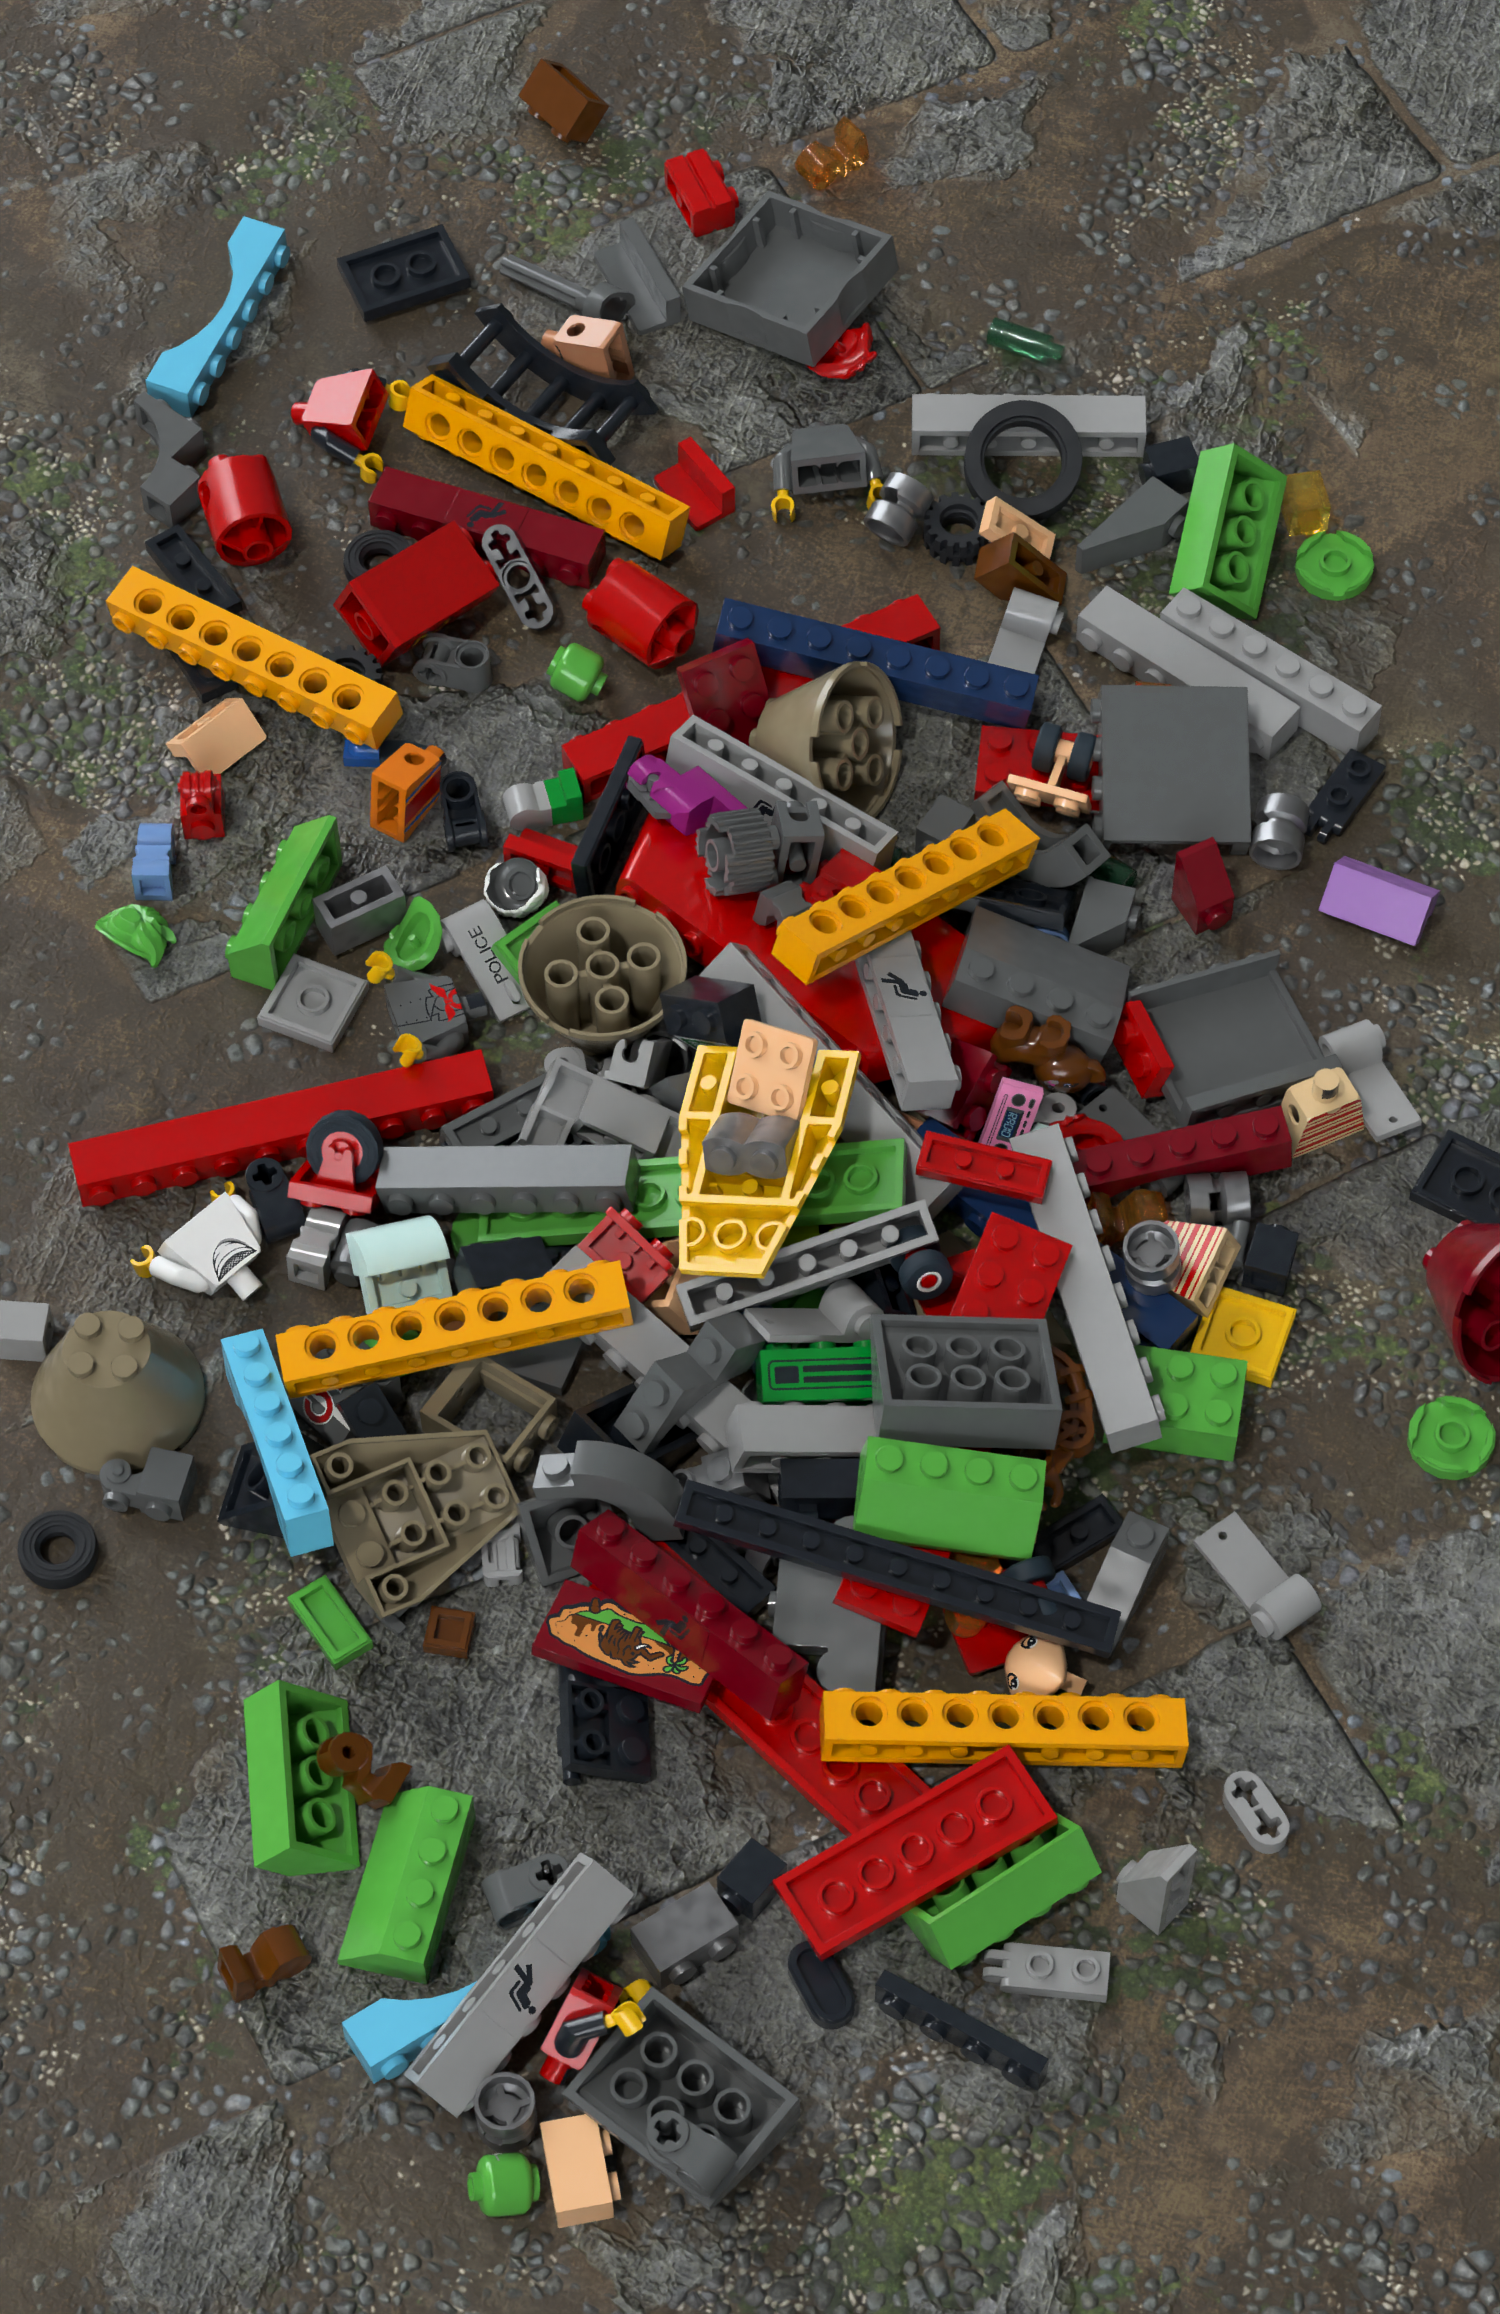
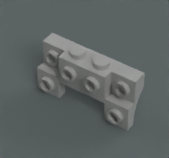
[517,1057,681,1160]

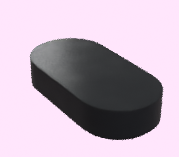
[788,1941,855,2030]

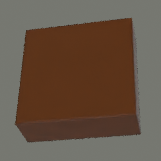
[423,1606,476,1659]

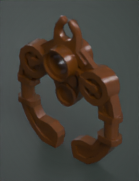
[990,1345,1096,1512]

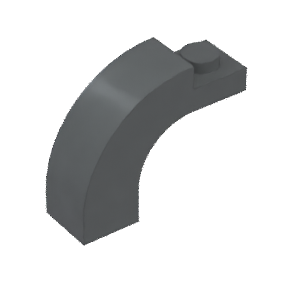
[969,780,1111,888]
[532,1440,685,1541]

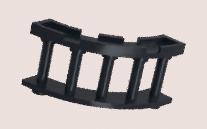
[426,303,659,465]

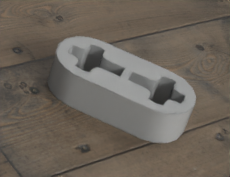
[1222,1771,1290,1854]

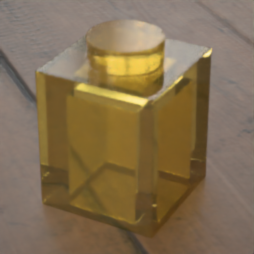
[1281,470,1331,536]

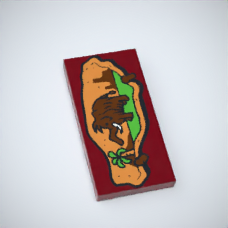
[531,1579,716,1714]

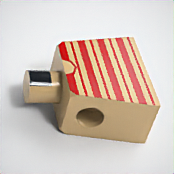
[1281,1067,1364,1159]
[1164,1220,1241,1318]

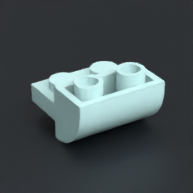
[345,1215,453,1315]

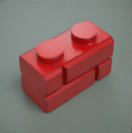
[664,148,739,238]

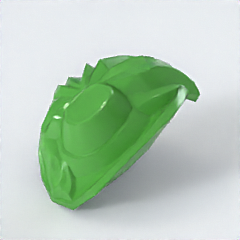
[383,896,443,971]
[95,904,177,968]

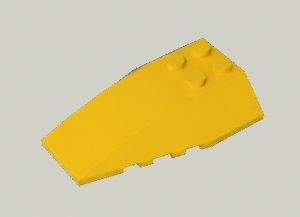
[679,1045,861,1279]

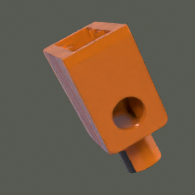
[370,743,447,843]

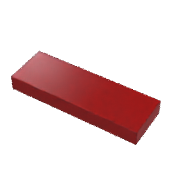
[915,1131,1053,1205]

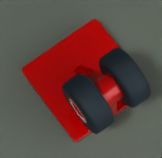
[886,1225,976,1316]
[942,1555,1063,1676]

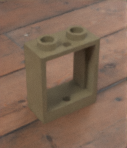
[420,1357,559,1480]

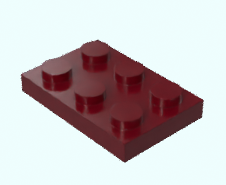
[676,638,770,746]

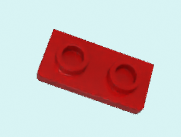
[1113,1000,1175,1099]
[577,1206,676,1304]

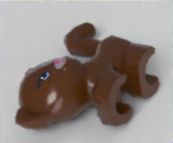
[990,1005,1107,1094]

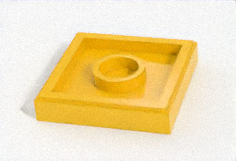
[1190,1286,1297,1388]

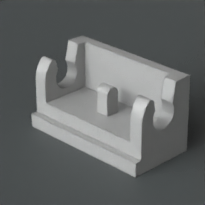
[603,1037,673,1088]

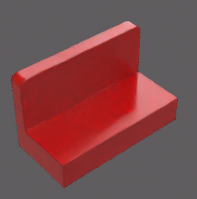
[654,436,735,531]
[503,828,578,894]

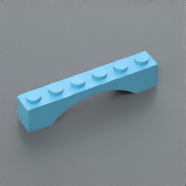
[145,216,290,418]
[220,1328,334,1557]
[342,1926,611,2084]

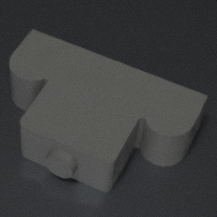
[768,1516,888,1692]

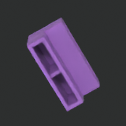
[1318,856,1440,946]

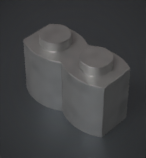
[702,1112,800,1179]

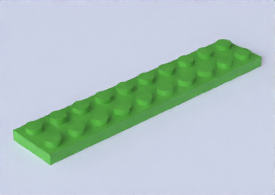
[477,1138,907,1246]

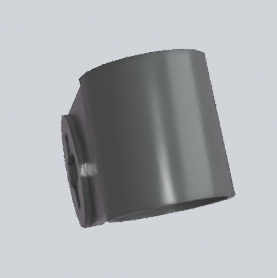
[412,633,493,693]
[481,1853,569,1929]
[646,2110,738,2198]

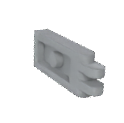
[982,1942,1111,2003]

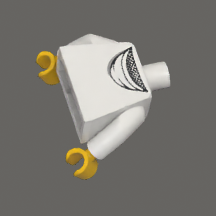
[130,1181,263,1301]

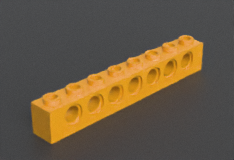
[403,374,691,561]
[106,566,403,750]
[771,808,1040,985]
[275,1260,634,1399]
[819,1688,1189,1768]

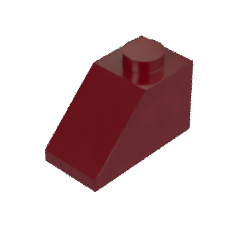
[1171,837,1235,935]

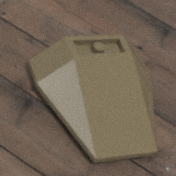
[309,1429,520,1619]

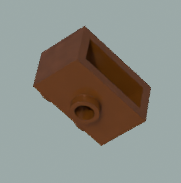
[518,58,609,143]

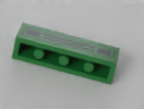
[755,1340,873,1406]

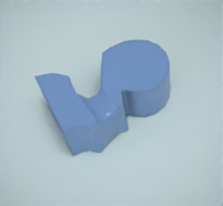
[131,823,176,901]

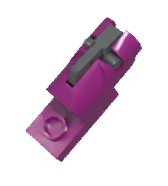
[625,754,747,836]

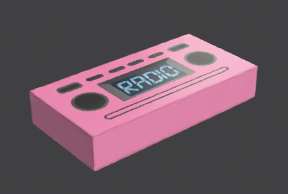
[978,1077,1044,1151]

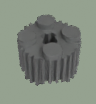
[695,808,780,897]

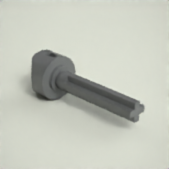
[499,254,635,322]

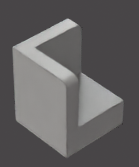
[0,1300,55,1362]

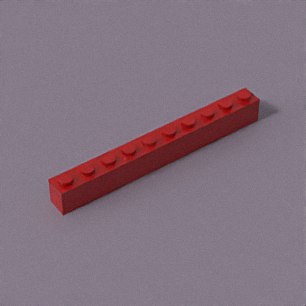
[561,594,941,804]
[68,1049,494,1207]

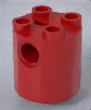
[198,454,292,567]
[582,557,699,670]

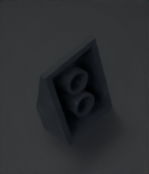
[557,1382,700,1471]

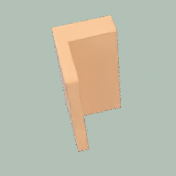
[166,698,266,774]

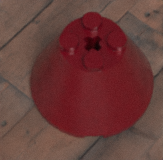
[1422,1220,1500,1385]

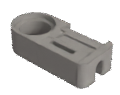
[481,1515,523,1587]

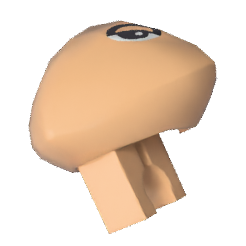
[1004,1635,1087,1695]

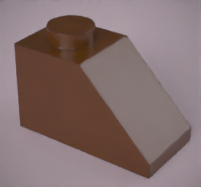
[974,532,1067,606]

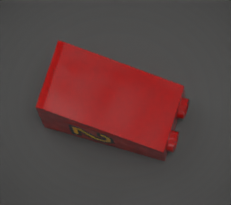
[333,520,500,668]

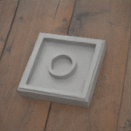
[257,953,369,1053]

